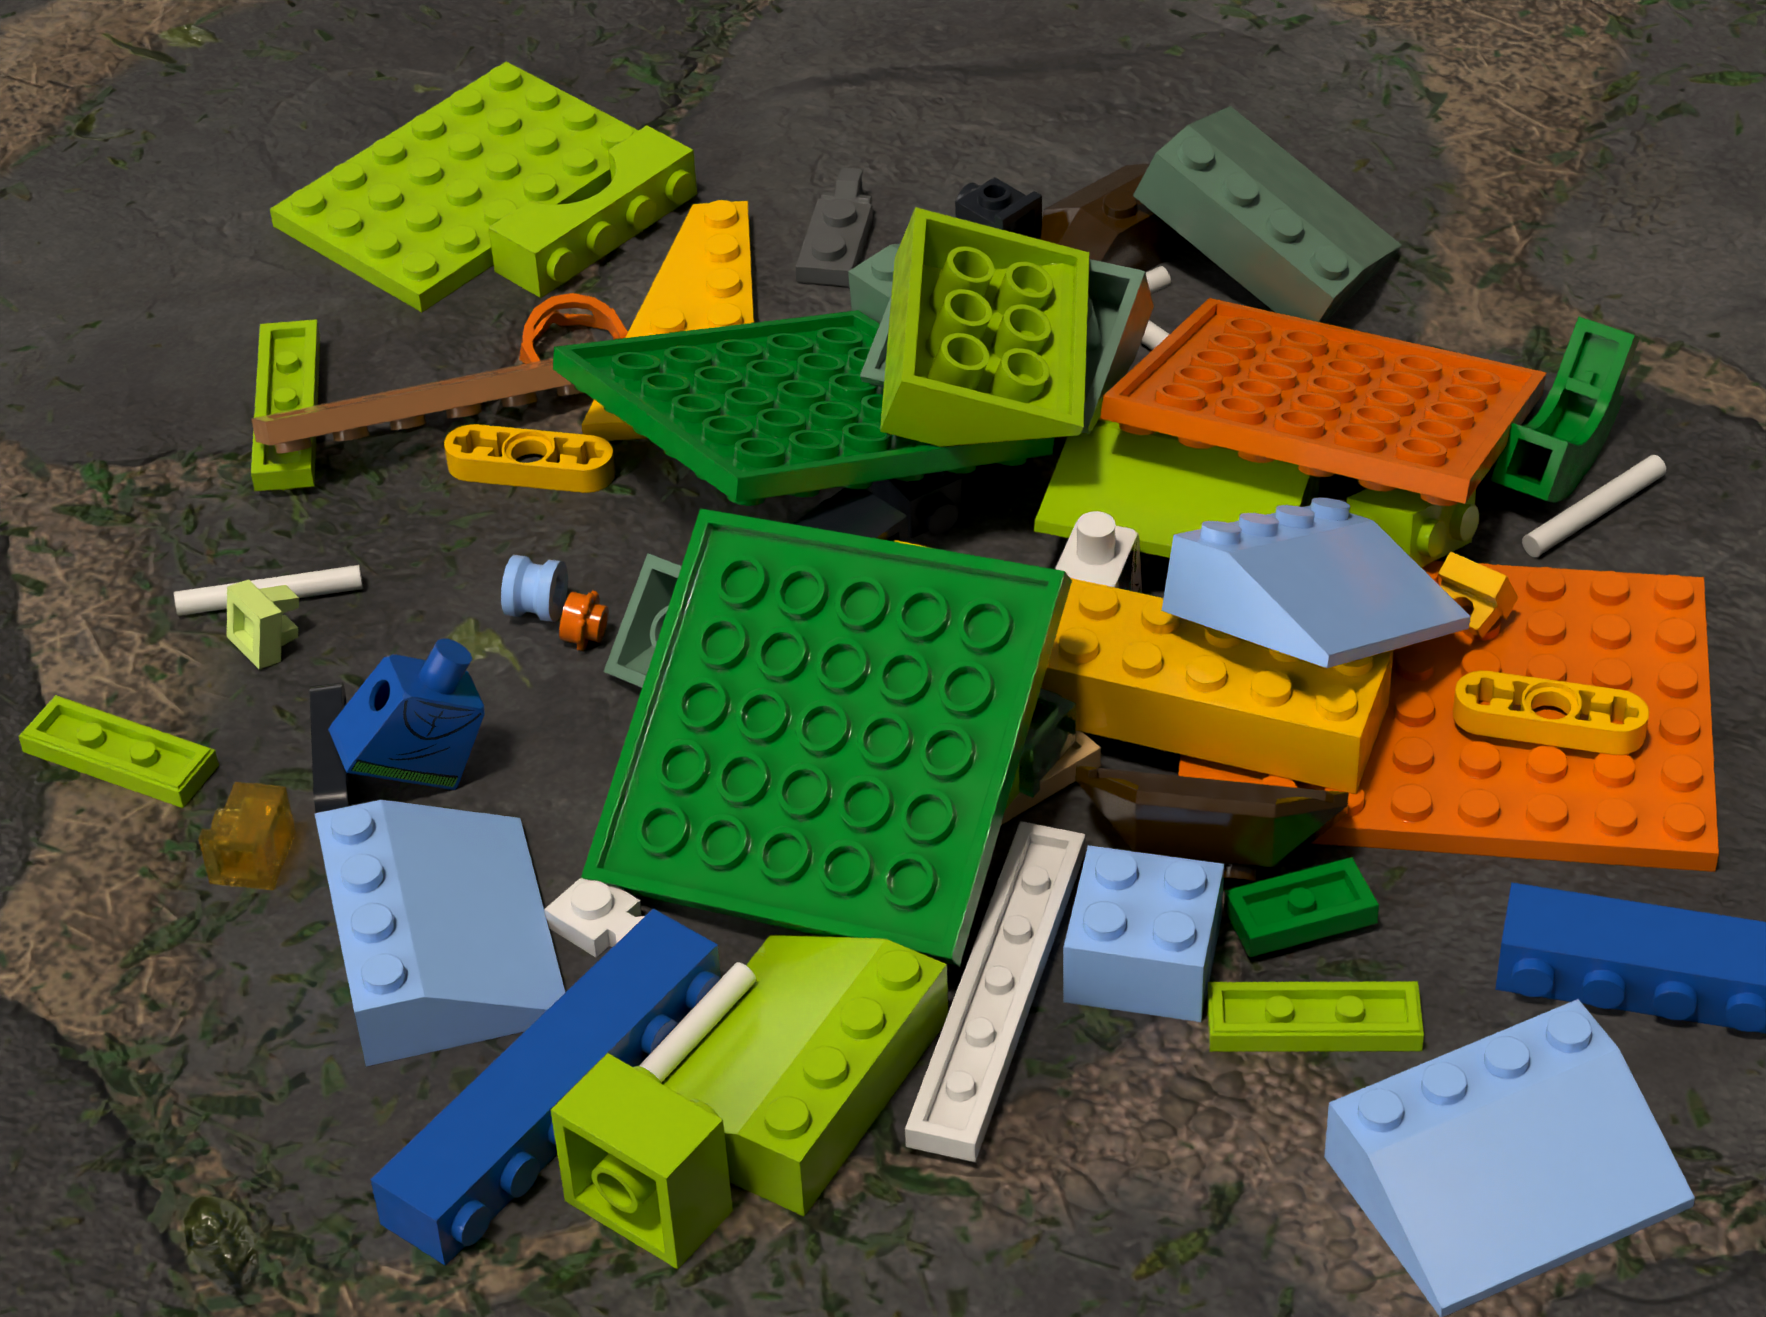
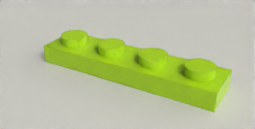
[251,319,320,491]

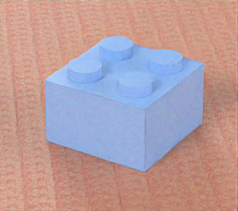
[1063,845,1224,1022]

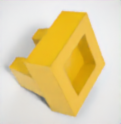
[1438,551,1518,638]

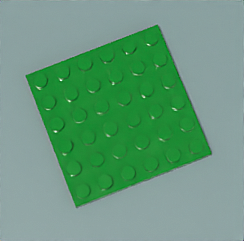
[553,310,1054,506]
[581,508,1072,966]

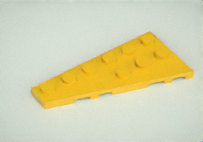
[581,200,754,441]

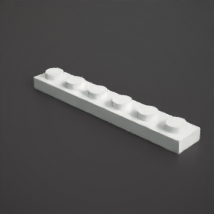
[905,821,1085,1162]

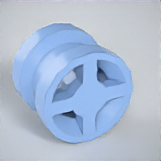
[501,555,568,622]

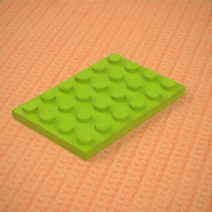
[270,61,639,312]

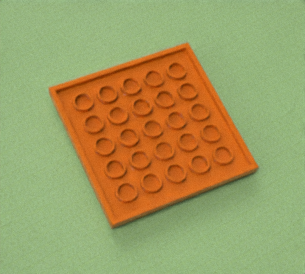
[1100,298,1547,506]

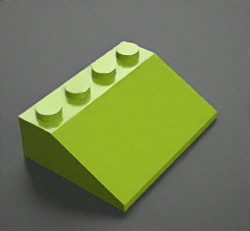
[880,207,1089,447]
[1034,418,1321,558]
[662,935,948,1216]

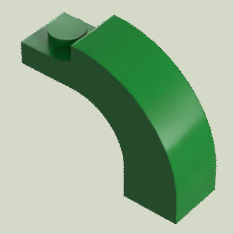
[1490,316,1640,502]

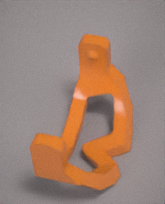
[519,293,628,364]

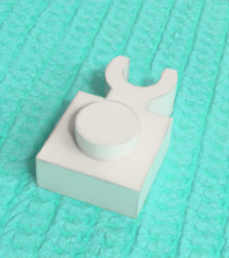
[544,878,645,958]

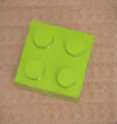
[550,1053,733,1269]

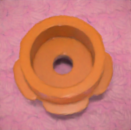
[559,590,609,651]

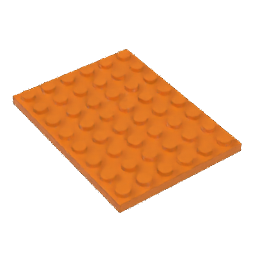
[1178,561,1719,872]

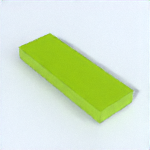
[18,695,219,808]
[1207,981,1424,1052]

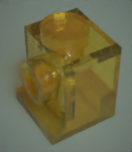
[198,782,296,890]

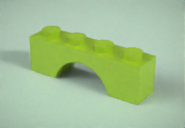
[488,125,697,298]

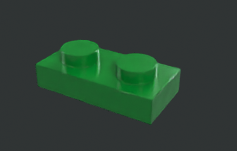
[1224,857,1379,957]

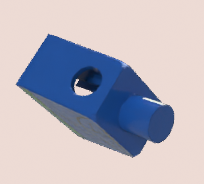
[328,638,485,790]

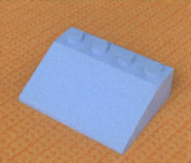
[1161,498,1471,668]
[314,800,565,1067]
[1324,999,1695,1317]

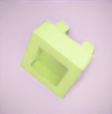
[227,579,299,669]

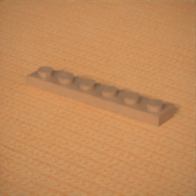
[251,358,583,453]

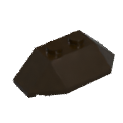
[1041,164,1194,272]
[1075,765,1349,883]

